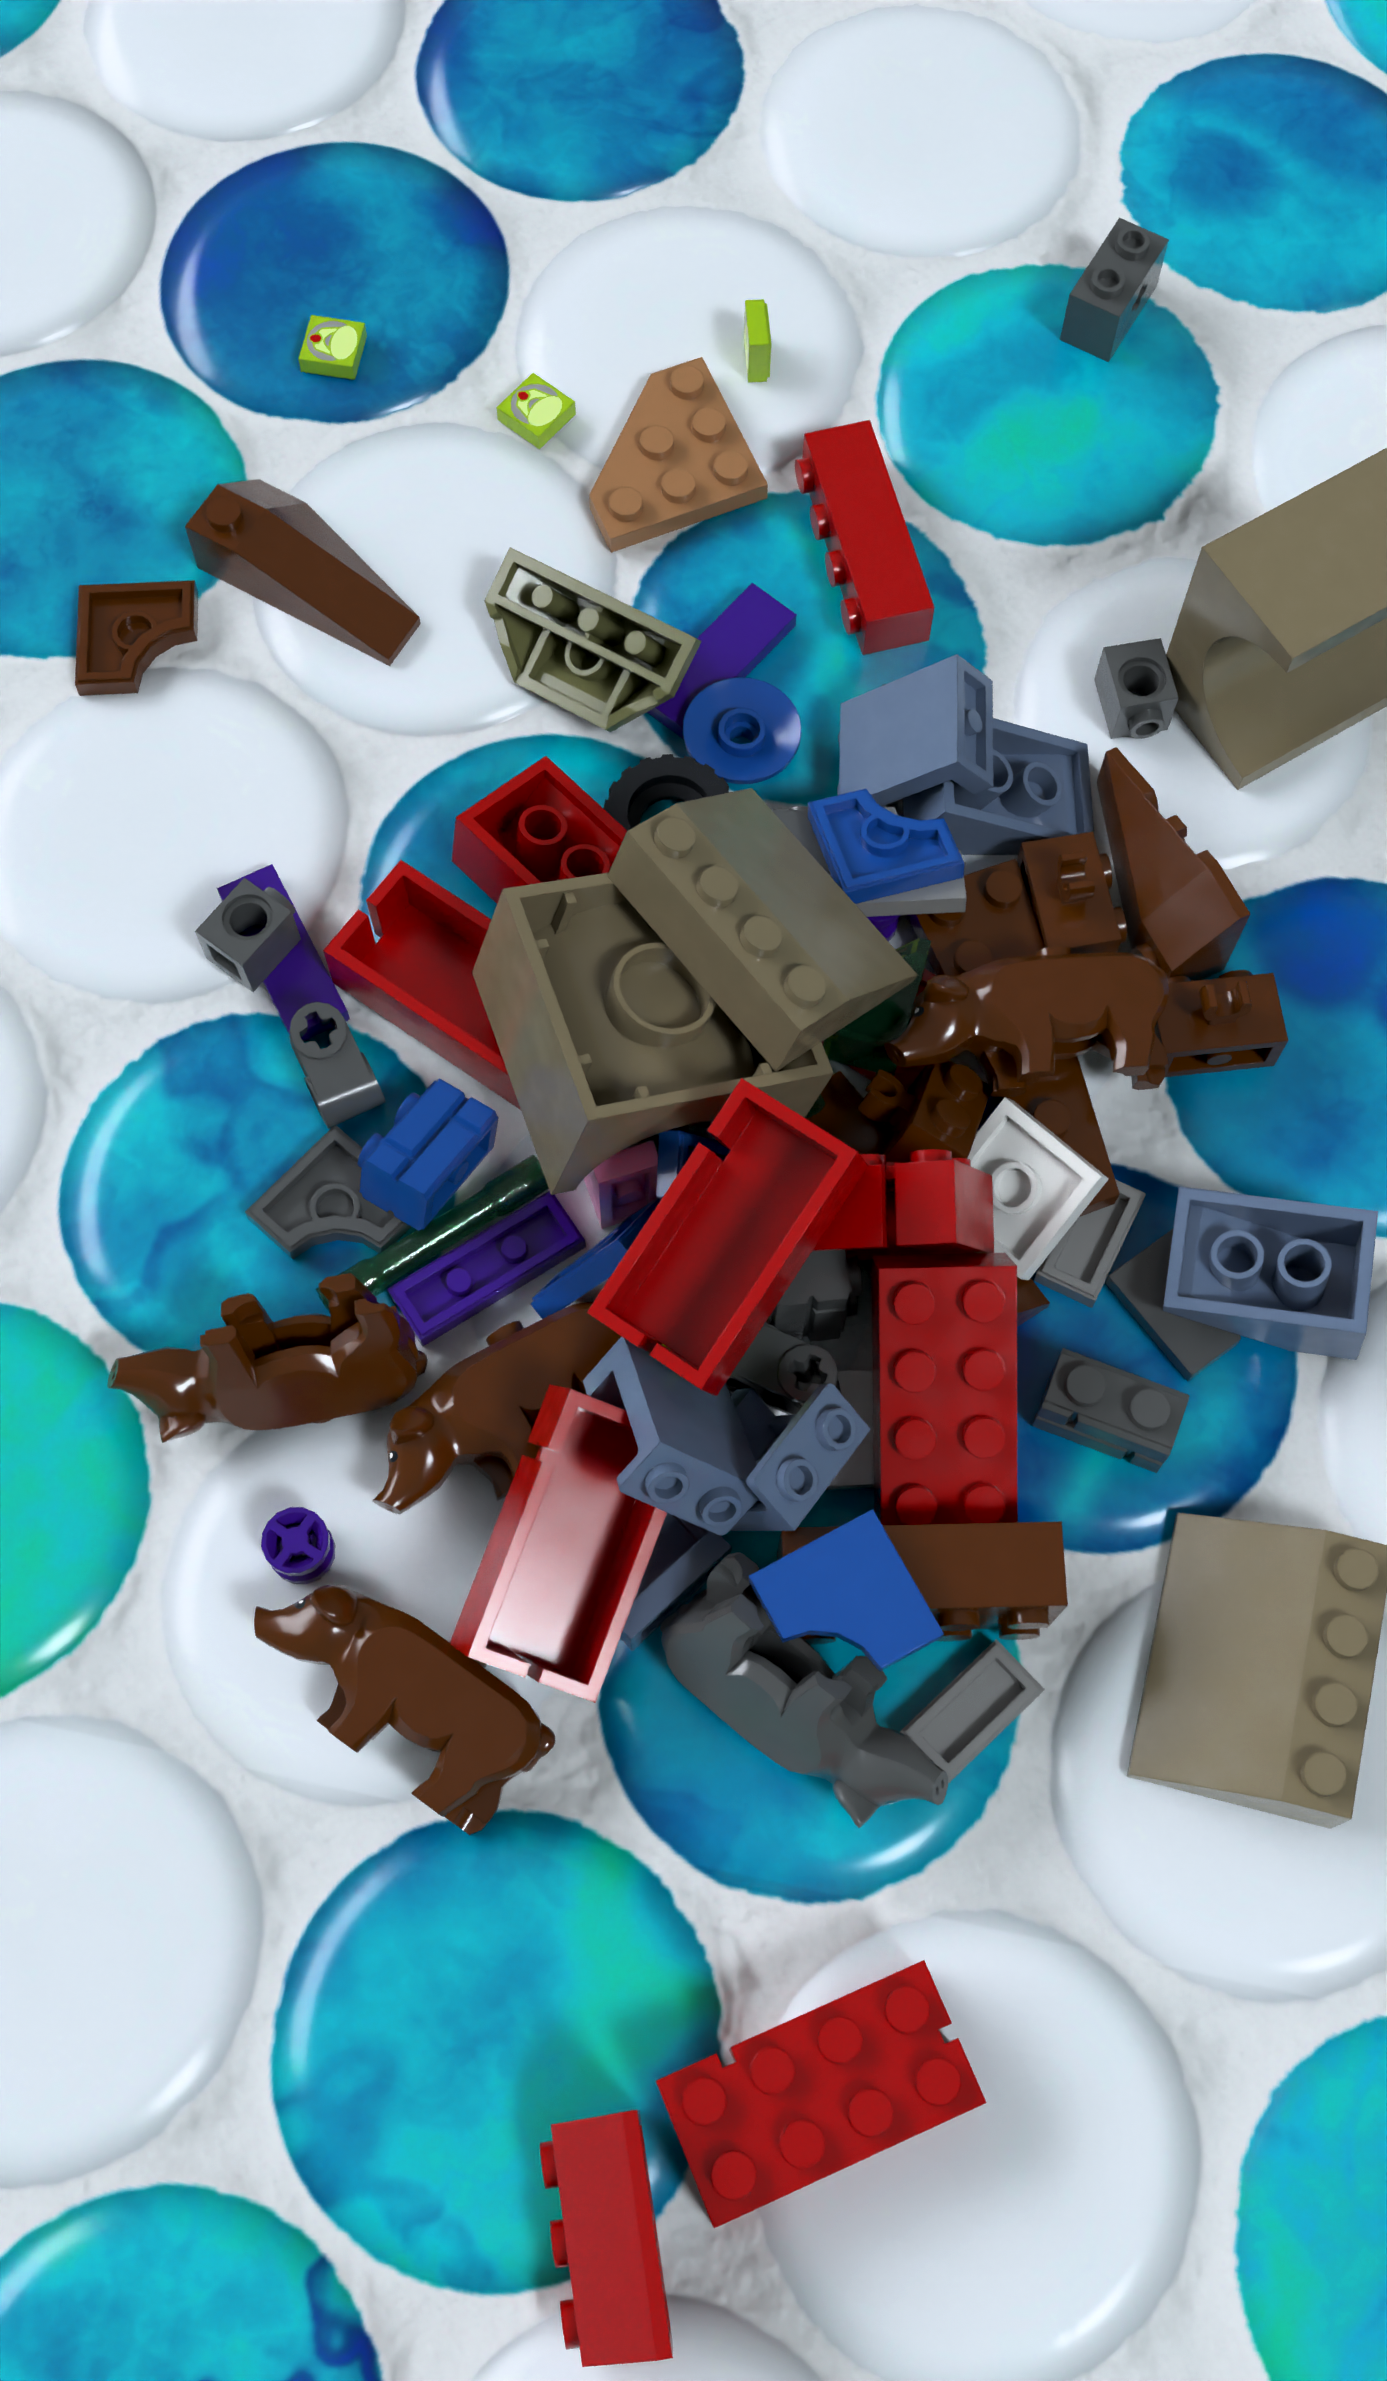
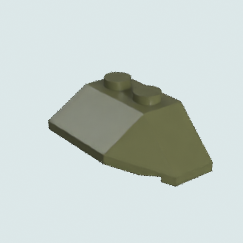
[484,547,702,732]

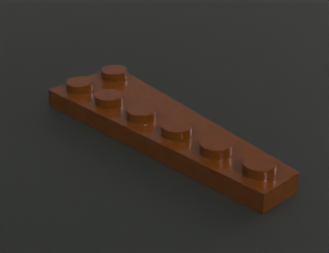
[907,859,1120,1217]

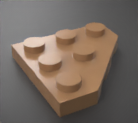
[589,357,768,553]

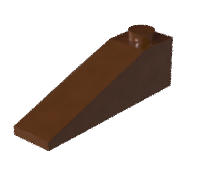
[1096,747,1250,981]

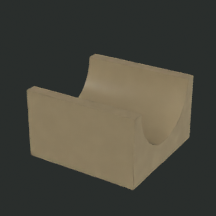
[1166,448,1387,790]
[472,873,834,1195]

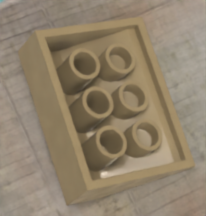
[607,788,918,1071]
[1127,1513,1387,1829]

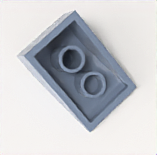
[903,718,1094,855]
[1163,1186,1378,1360]

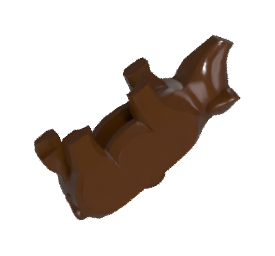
[884,946,1169,1097]
[107,1273,428,1443]
[372,1301,621,1514]
[254,1585,556,1835]

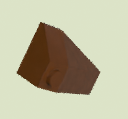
[185,479,421,666]

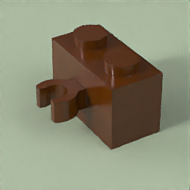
[1017,832,1127,954]
[1154,970,1288,1077]
[857,1060,990,1163]

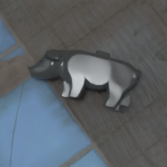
[660,1552,948,1828]

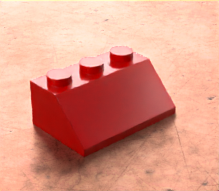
[451,756,627,903]
[540,2109,673,2367]

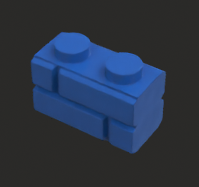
[357,1078,499,1231]

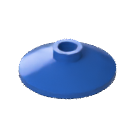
[683,677,801,784]

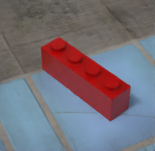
[795,420,935,655]

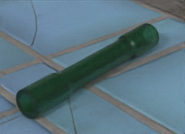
[315,1155,549,1315]

